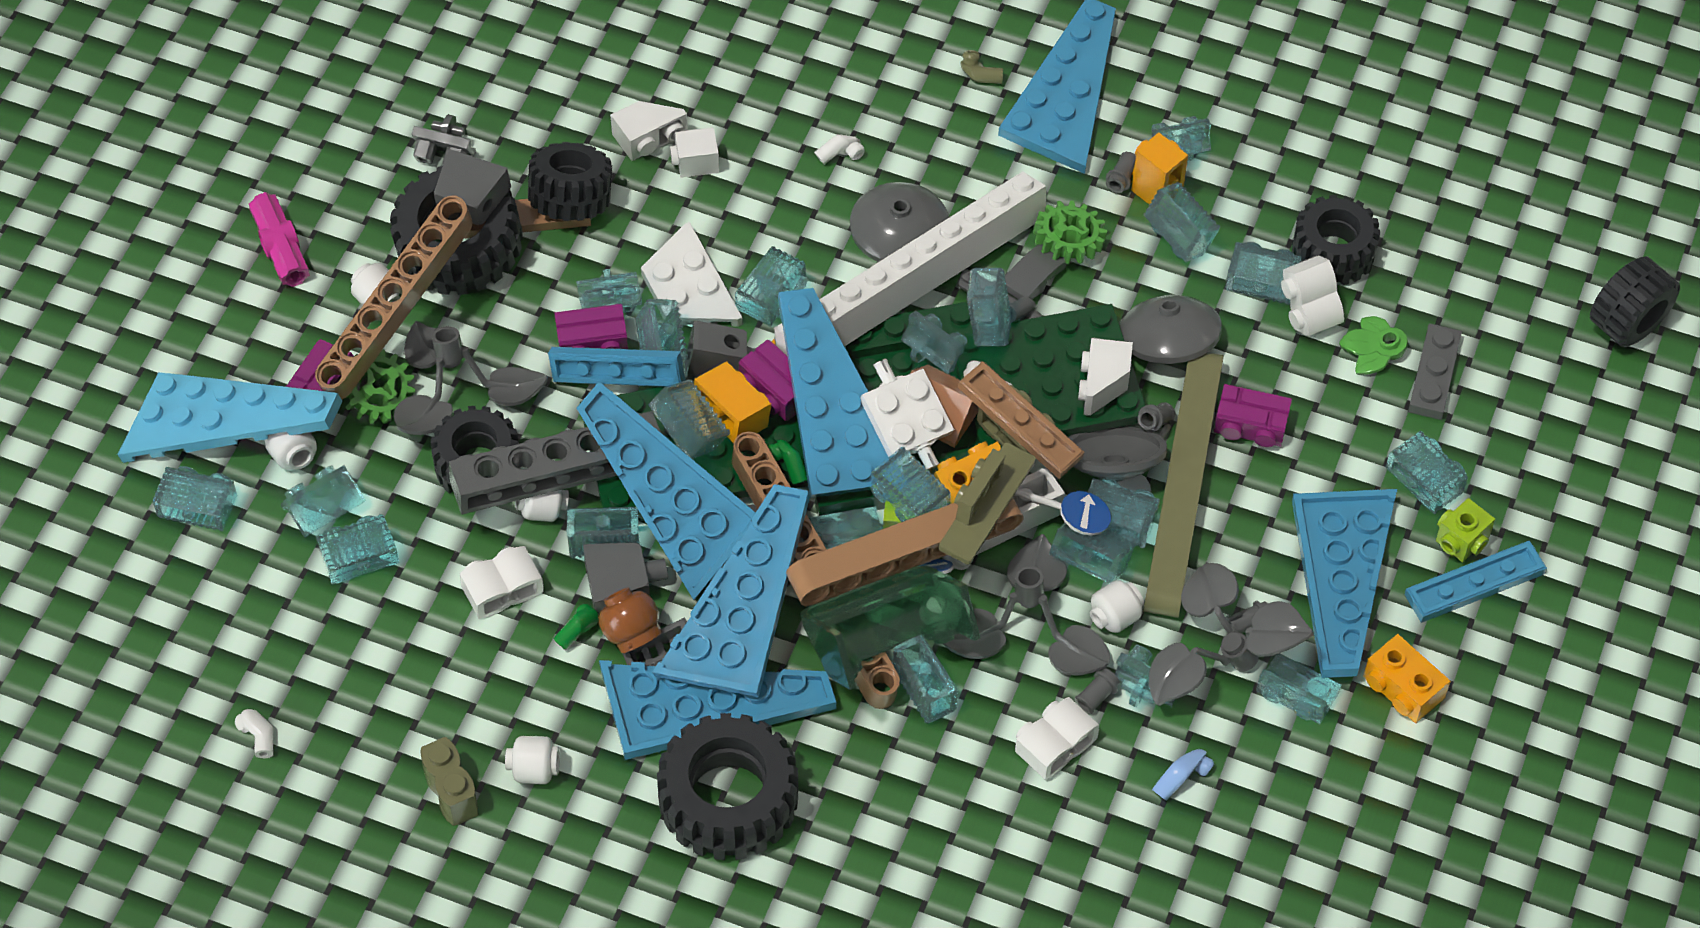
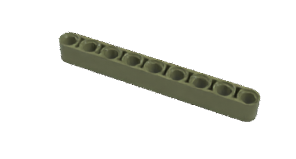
[1143,353,1224,618]

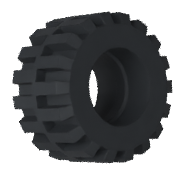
[528,142,612,221]
[1292,195,1380,285]
[1590,256,1680,347]
[431,406,521,494]

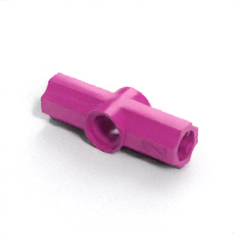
[248,192,310,287]

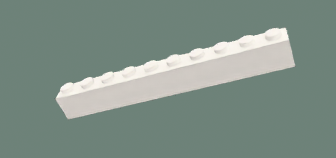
[774,171,1046,355]

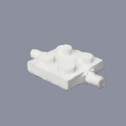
[860,359,954,471]

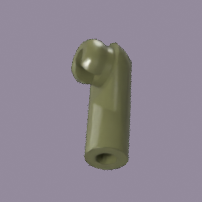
[960,50,1003,84]

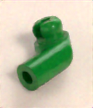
[768,440,807,485]
[553,604,599,650]

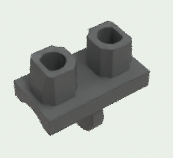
[411,114,476,164]

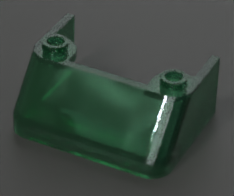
[800,566,981,690]

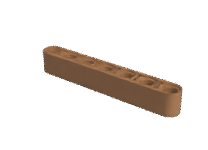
[315,196,472,399]
[786,498,1024,606]

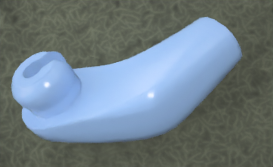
[1152,749,1214,801]

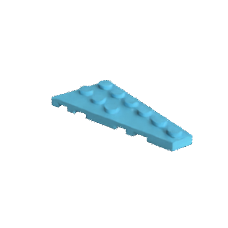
[118,372,342,463]

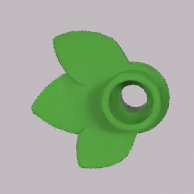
[1339,316,1408,375]

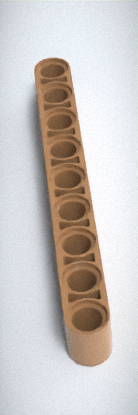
[732,432,900,709]

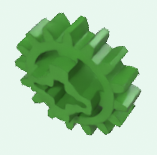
[1033,200,1107,264]
[340,349,415,424]

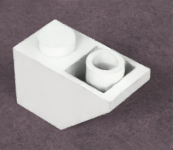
[611,101,688,161]
[1078,338,1133,415]

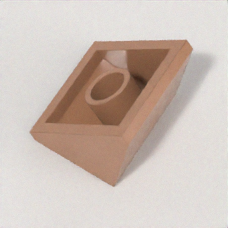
[911,365,979,448]

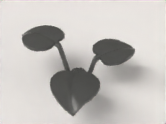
[394,321,548,435]
[940,534,1110,675]
[1149,563,1314,706]

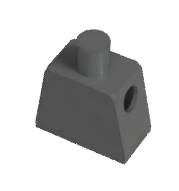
[434,149,511,225]
[685,321,756,382]
[583,543,668,615]

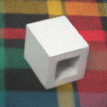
[670,127,719,178]

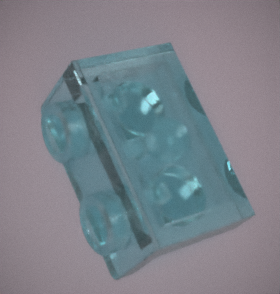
[281,465,366,538]
[809,506,884,550]
[1256,653,1342,724]

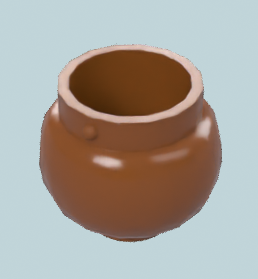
[598,587,662,653]

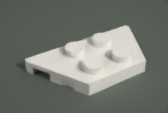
[641,222,742,327]

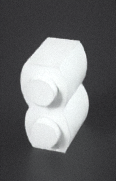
[1281,255,1344,336]
[460,546,543,619]
[1015,697,1099,780]

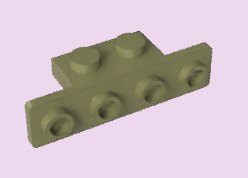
[939,443,1036,565]

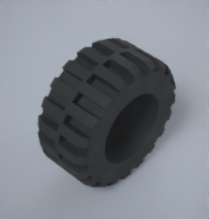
[390,166,523,295]
[657,713,798,861]

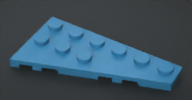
[998,0,1116,174]
[778,288,915,498]
[576,381,756,600]
[652,484,810,697]
[1292,489,1397,678]
[599,660,836,760]

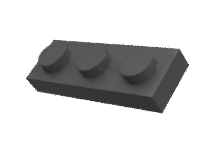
[1408,323,1462,420]

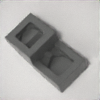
[999,244,1067,299]

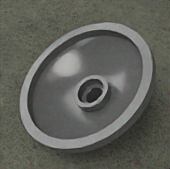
[850,182,949,262]
[1120,295,1222,364]
[1068,426,1167,482]

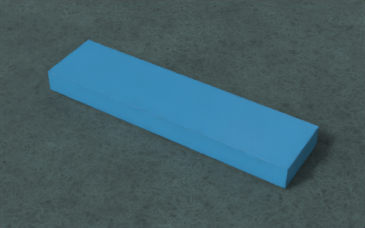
[548,347,686,387]
[1404,540,1547,623]

